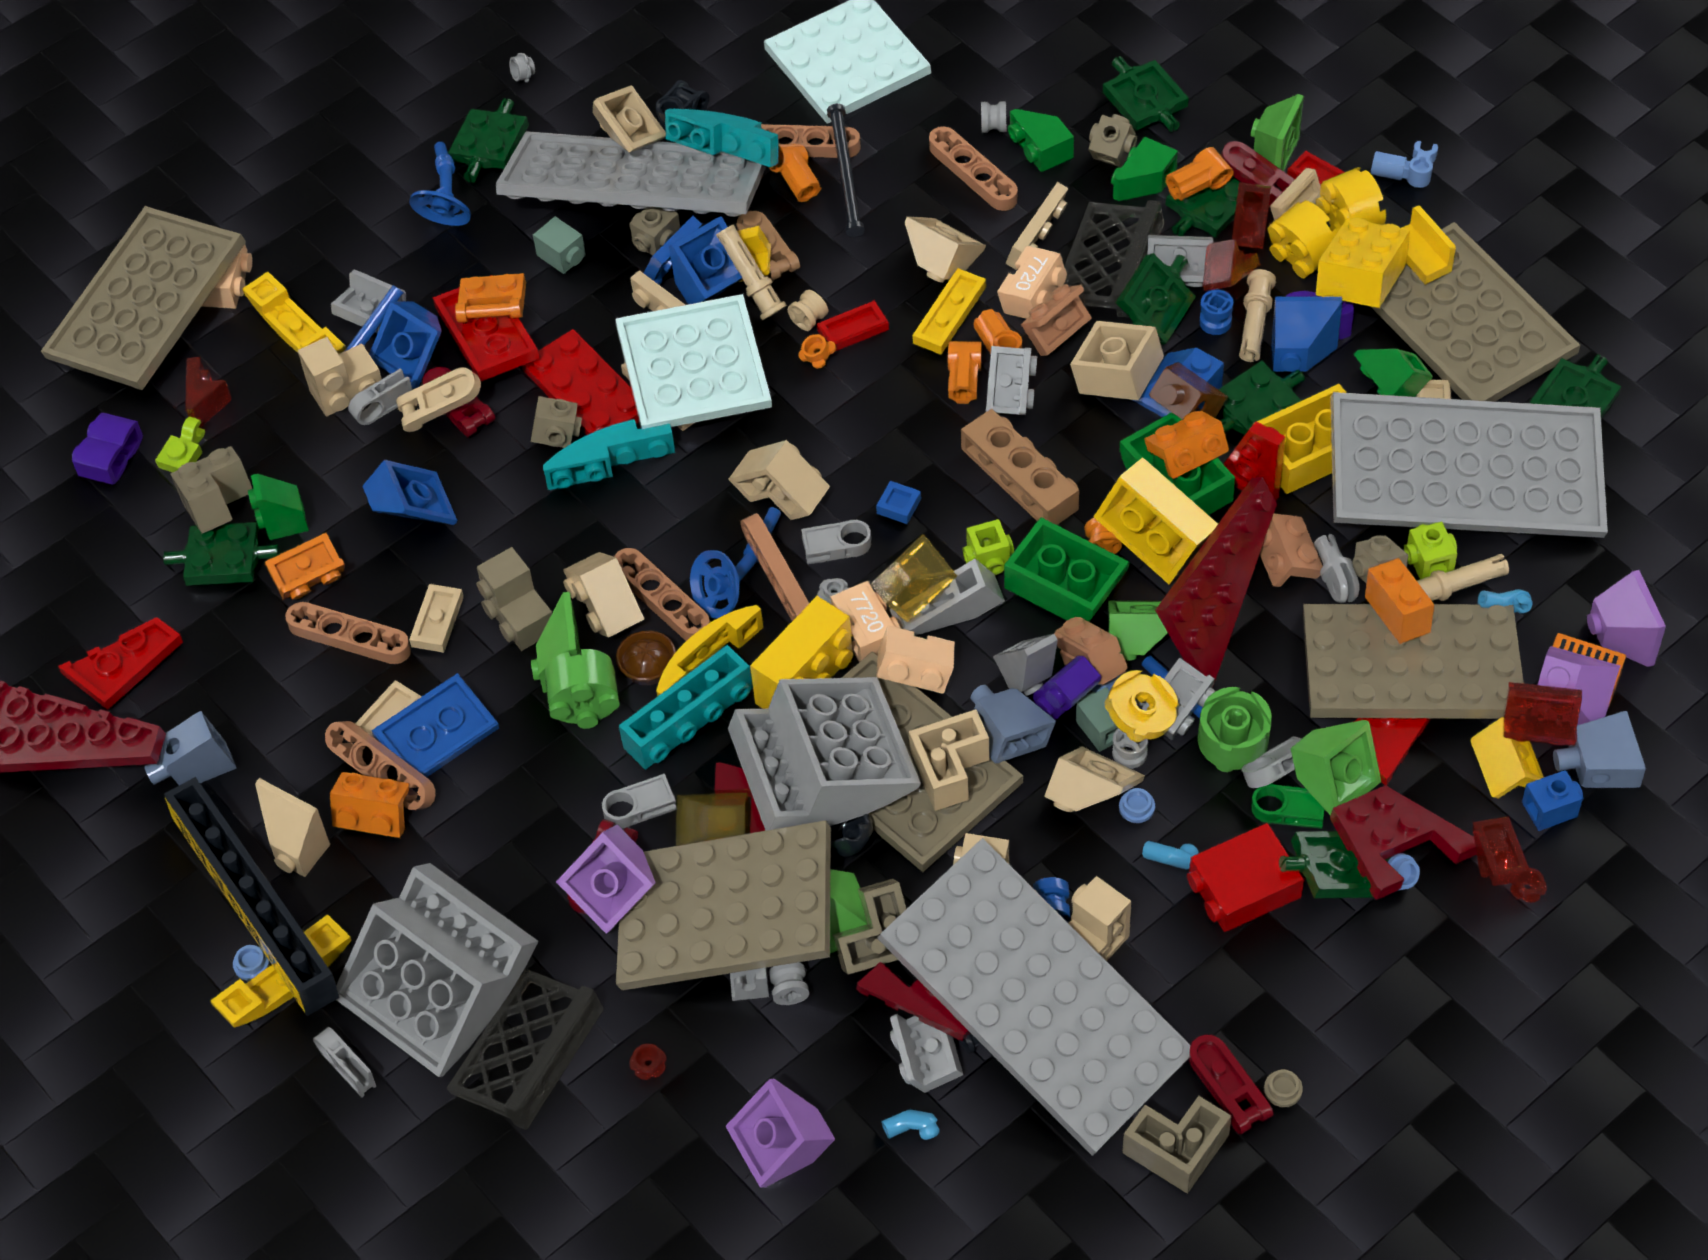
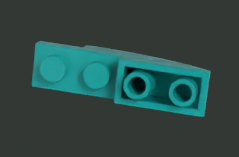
[665,109,778,167]
[543,419,675,490]

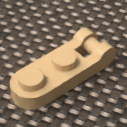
[396,368,481,432]

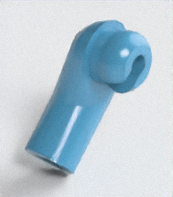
[1478,589,1533,613]
[1142,841,1199,870]
[881,1109,940,1140]

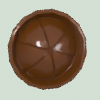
[616,631,676,685]

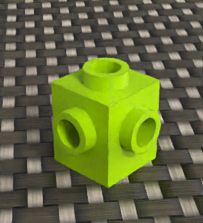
[962,519,1014,575]
[1404,521,1457,579]

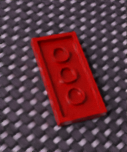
[433,275,540,381]
[522,329,640,435]

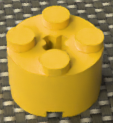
[1315,167,1386,231]
[1267,200,1338,278]

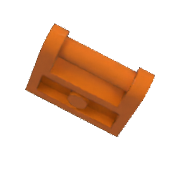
[455,273,526,323]

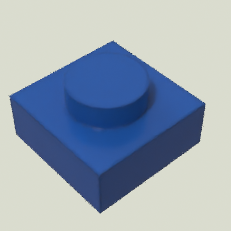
[876,481,921,524]

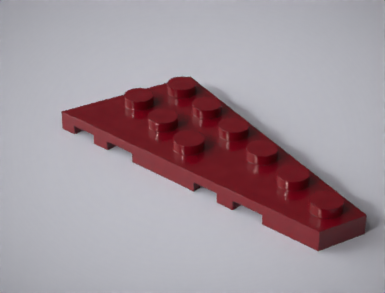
[1155,477,1277,689]
[0,681,166,772]

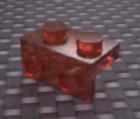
[1503,682,1582,745]

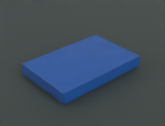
[371,673,499,777]

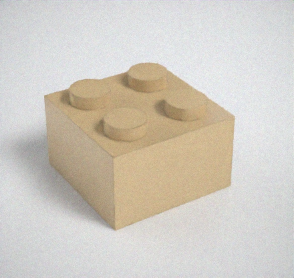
[1070,321,1164,400]

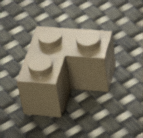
[170,446,252,534]
[476,547,552,651]
[832,879,906,974]
[1123,1096,1231,1194]

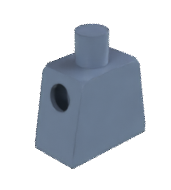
[970,685,1056,764]
[144,711,237,785]
[1553,711,1646,788]

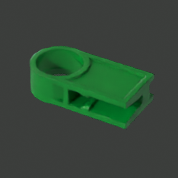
[1251,784,1324,829]

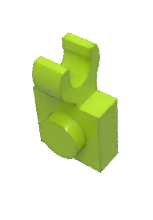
[155,416,205,472]

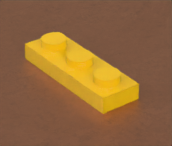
[912,268,986,355]

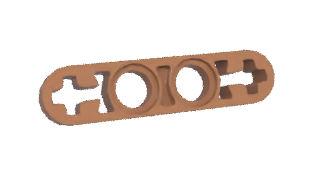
[761,124,861,158]
[929,126,1018,211]
[740,513,809,621]
[614,548,710,641]
[285,602,411,664]
[325,721,436,810]

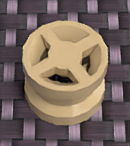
[787,290,829,331]

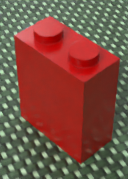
[1187,823,1304,932]

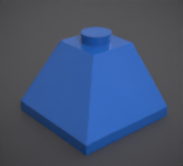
[669,216,743,305]
[1271,297,1342,372]
[369,301,442,389]
[1133,348,1224,417]
[362,460,458,525]

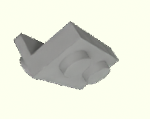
[1147,235,1213,287]
[331,270,406,333]
[986,346,1037,415]
[1142,658,1216,740]
[890,1014,964,1093]

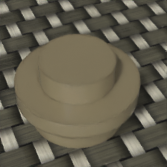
[1264,1069,1303,1107]

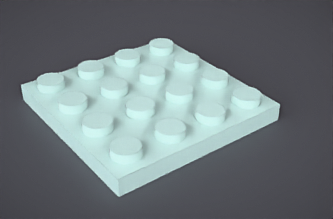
[764,0,931,124]
[616,294,772,429]

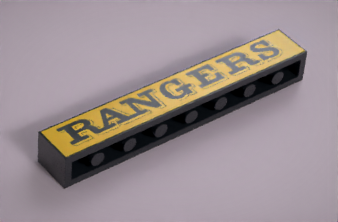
[164,777,340,1016]

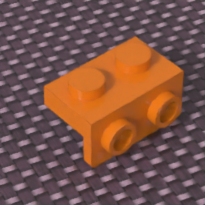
[1144,411,1229,478]
[265,533,345,600]
[330,772,409,838]

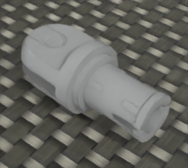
[1314,534,1360,603]

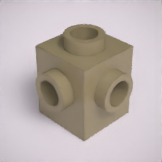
[1088,114,1137,168]
[630,207,680,255]
[531,396,582,448]
[1352,535,1408,583]

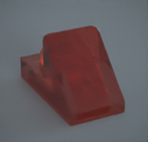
[1231,182,1272,249]
[1202,239,1260,291]
[186,357,231,428]
[1473,816,1530,886]

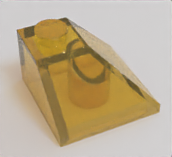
[871,534,958,623]
[676,793,748,846]

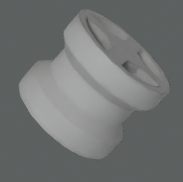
[981,101,1006,133]
[1112,728,1148,769]
[768,962,809,1005]

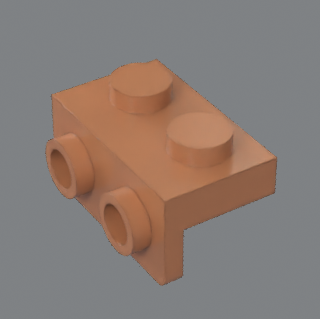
[1021,284,1092,356]
[1260,514,1323,587]

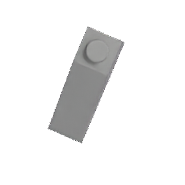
[890,559,1005,636]
[993,634,1058,696]

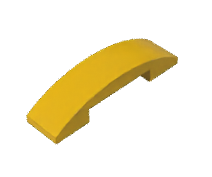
[242,272,346,354]
[656,605,763,697]
[211,914,351,1028]

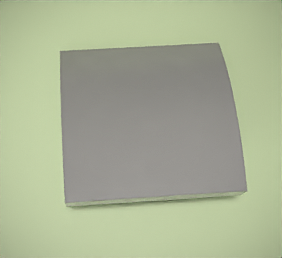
[728,677,921,831]
[336,863,539,1077]

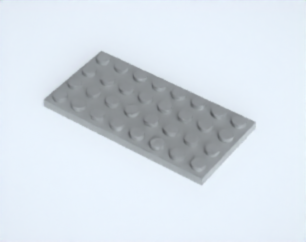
[496,131,766,216]
[1330,392,1608,538]
[878,838,1191,1156]

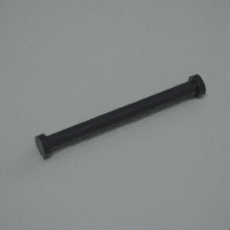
[827,103,865,237]

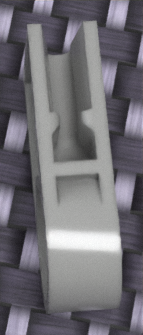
[348,368,412,425]
[801,520,871,564]
[1242,736,1301,788]
[602,774,677,829]
[313,1027,376,1097]

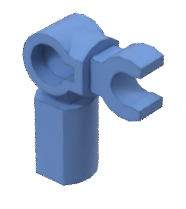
[1371,141,1438,188]

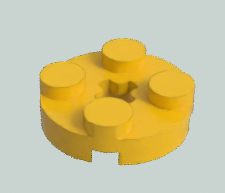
[1105,670,1178,742]

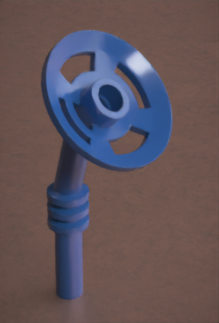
[409,142,471,226]
[690,507,781,618]

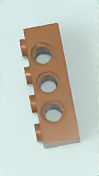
[961,409,1079,525]

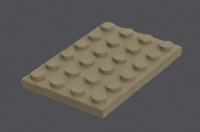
[41,206,246,390]
[1372,222,1580,402]
[1303,604,1527,719]
[842,651,1023,872]
[616,820,831,990]

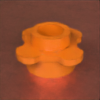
[799,334,836,369]

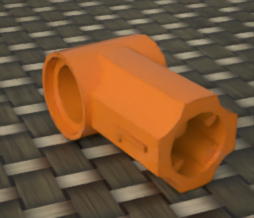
[769,144,822,202]
[1166,147,1234,200]
[974,309,1022,354]
[948,341,982,404]

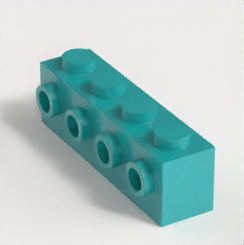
[619,645,753,770]

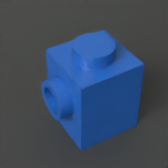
[1522,770,1583,831]

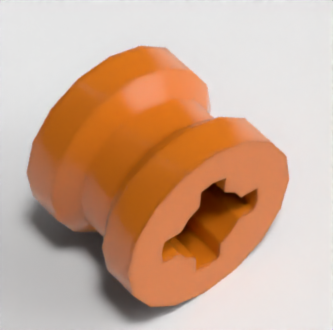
[1084,518,1122,554]

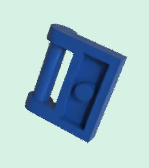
[644,216,702,285]

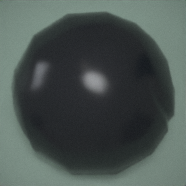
[830,814,873,857]

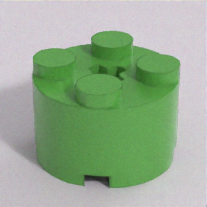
[545,649,620,729]
[1198,687,1272,772]

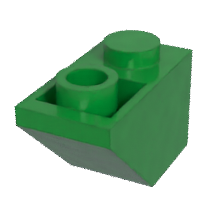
[1008,109,1074,172]
[1111,137,1178,201]
[1354,349,1433,397]
[248,474,309,540]

